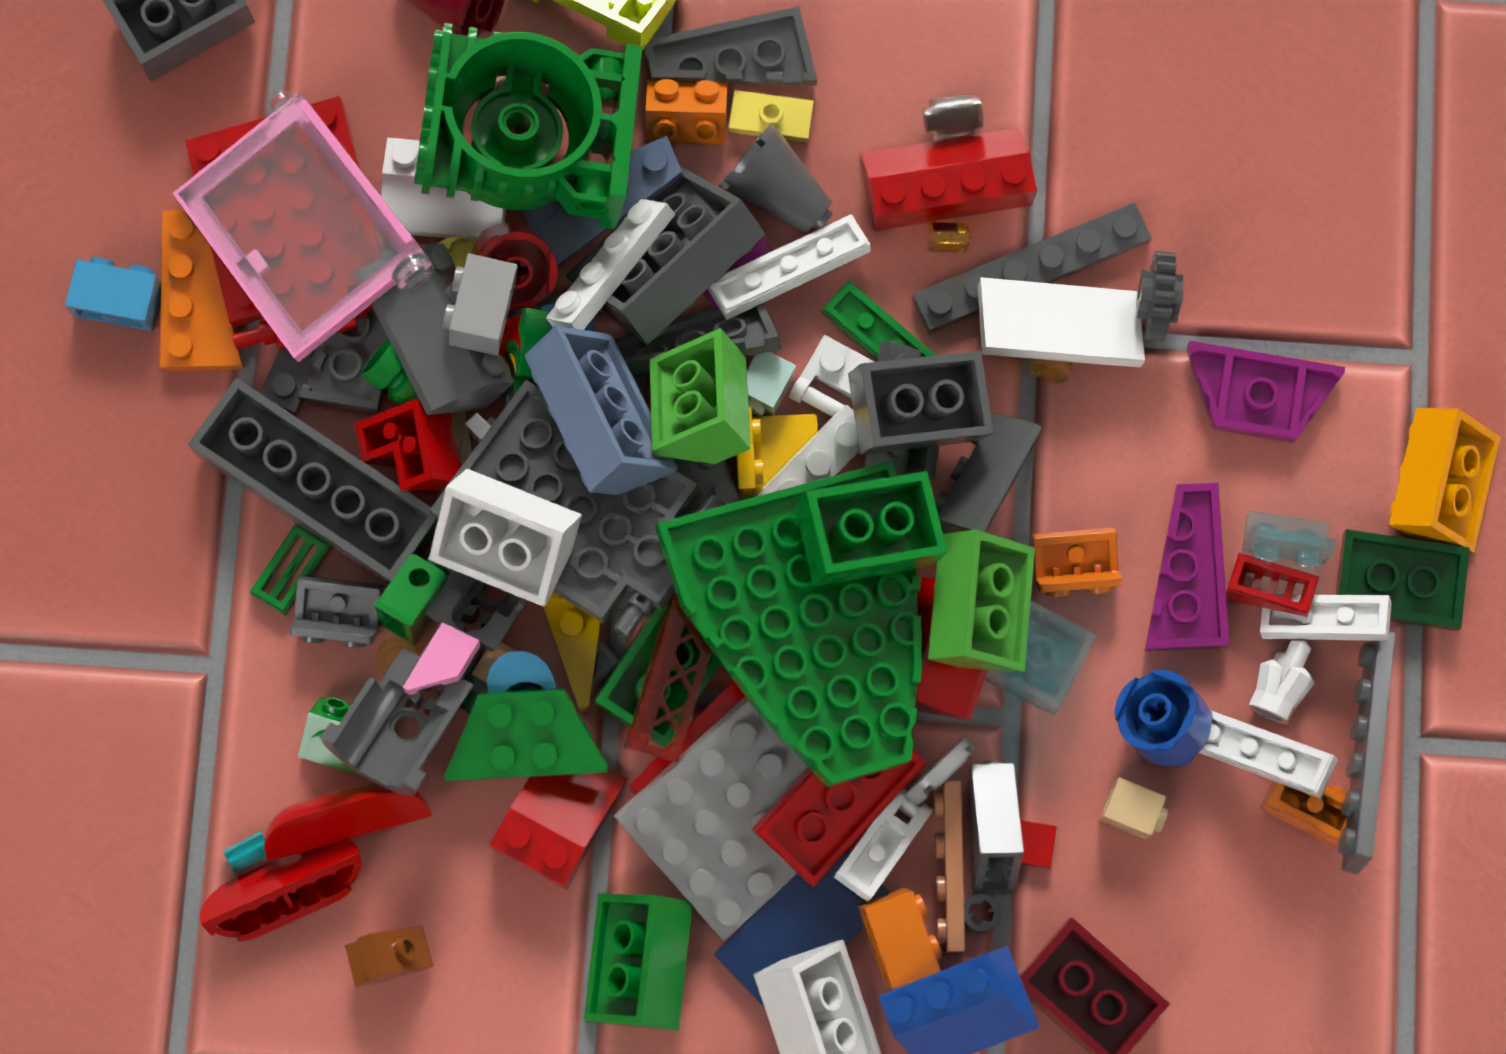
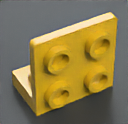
[737,407,818,499]

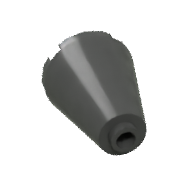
[719,123,833,233]

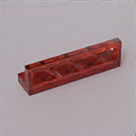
[624,591,712,763]

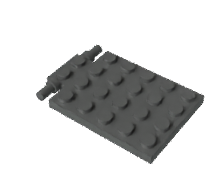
[429,380,723,638]

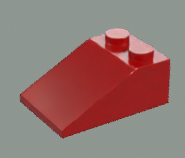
[490,768,628,890]

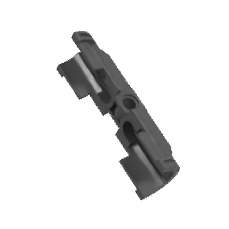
[320,567,528,796]

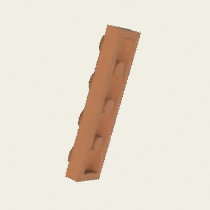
[934,780,965,954]

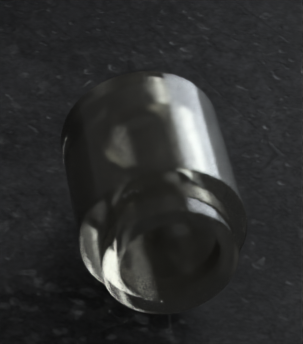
[923,94,983,139]

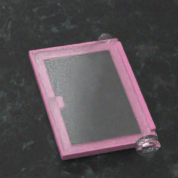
[173,91,434,362]

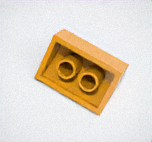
[1389,408,1501,553]

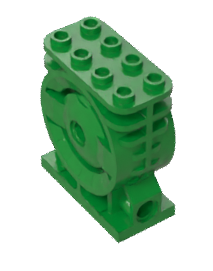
[414,22,642,229]

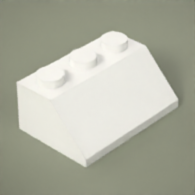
[381,138,507,241]
[429,469,582,607]
[754,940,881,1054]

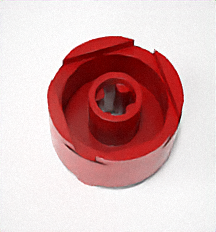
[471,222,558,311]

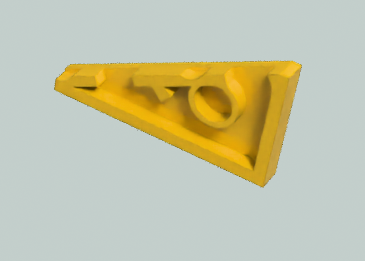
[544,592,602,713]

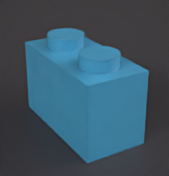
[65,257,161,332]

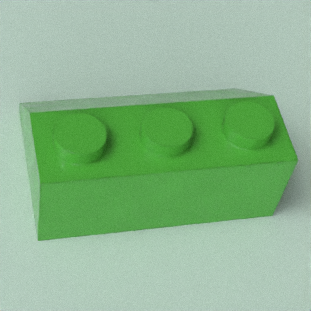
[650,328,751,464]
[928,529,1035,673]

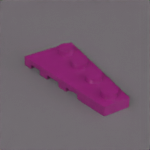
[1144,483,1230,651]

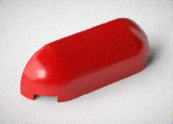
[264,782,432,861]
[200,839,362,942]

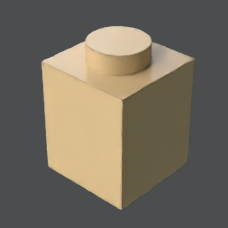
[1099,777,1169,840]

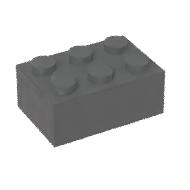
[103,0,255,81]
[848,351,994,455]

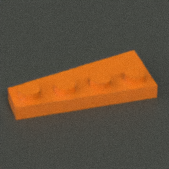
[160,210,244,371]

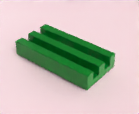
[249,523,332,616]

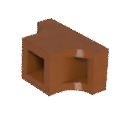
[345,925,433,987]

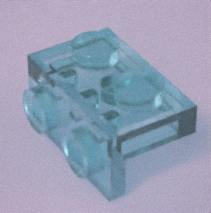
[1242,511,1336,567]

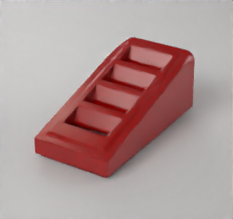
[1226,552,1320,617]

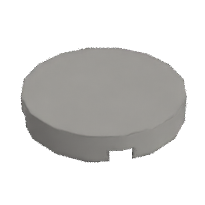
[904,737,975,805]

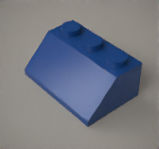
[878,946,1040,1054]

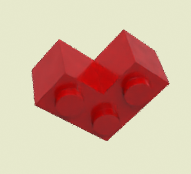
[355,398,461,494]

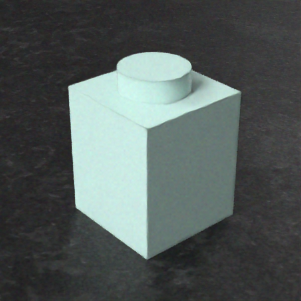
[747,352,796,417]

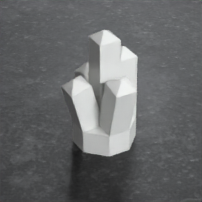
[1249,639,1315,725]

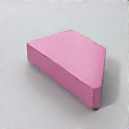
[403,622,480,695]

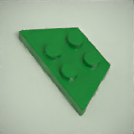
[445,688,609,781]

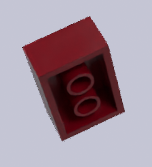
[1019,917,1170,1054]

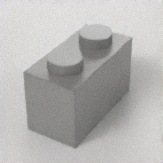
[442,253,517,356]

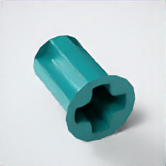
[223,831,266,873]

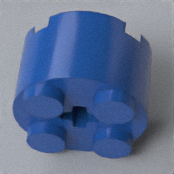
[1115,669,1213,766]

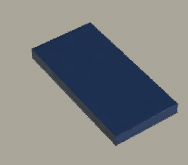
[714,850,890,1008]

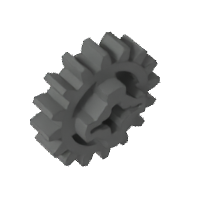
[1136,251,1183,342]

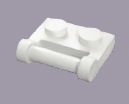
[789,335,874,417]

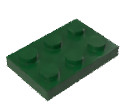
[1336,529,1470,631]

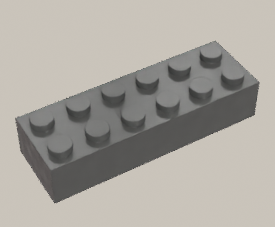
[187,378,438,585]

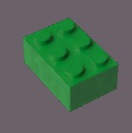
[794,471,948,587]

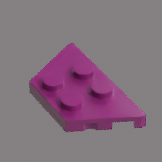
[1186,341,1345,443]

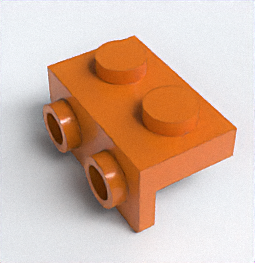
[645,79,727,144]
[1032,527,1122,597]

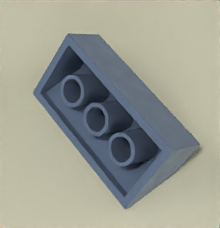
[524,325,678,495]

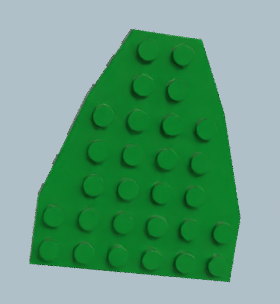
[654,460,922,787]

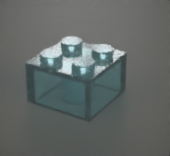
[985,601,1097,716]

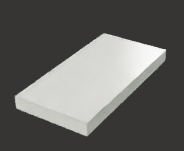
[977,277,1145,368]

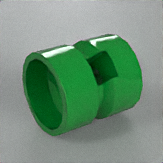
[360,338,419,406]

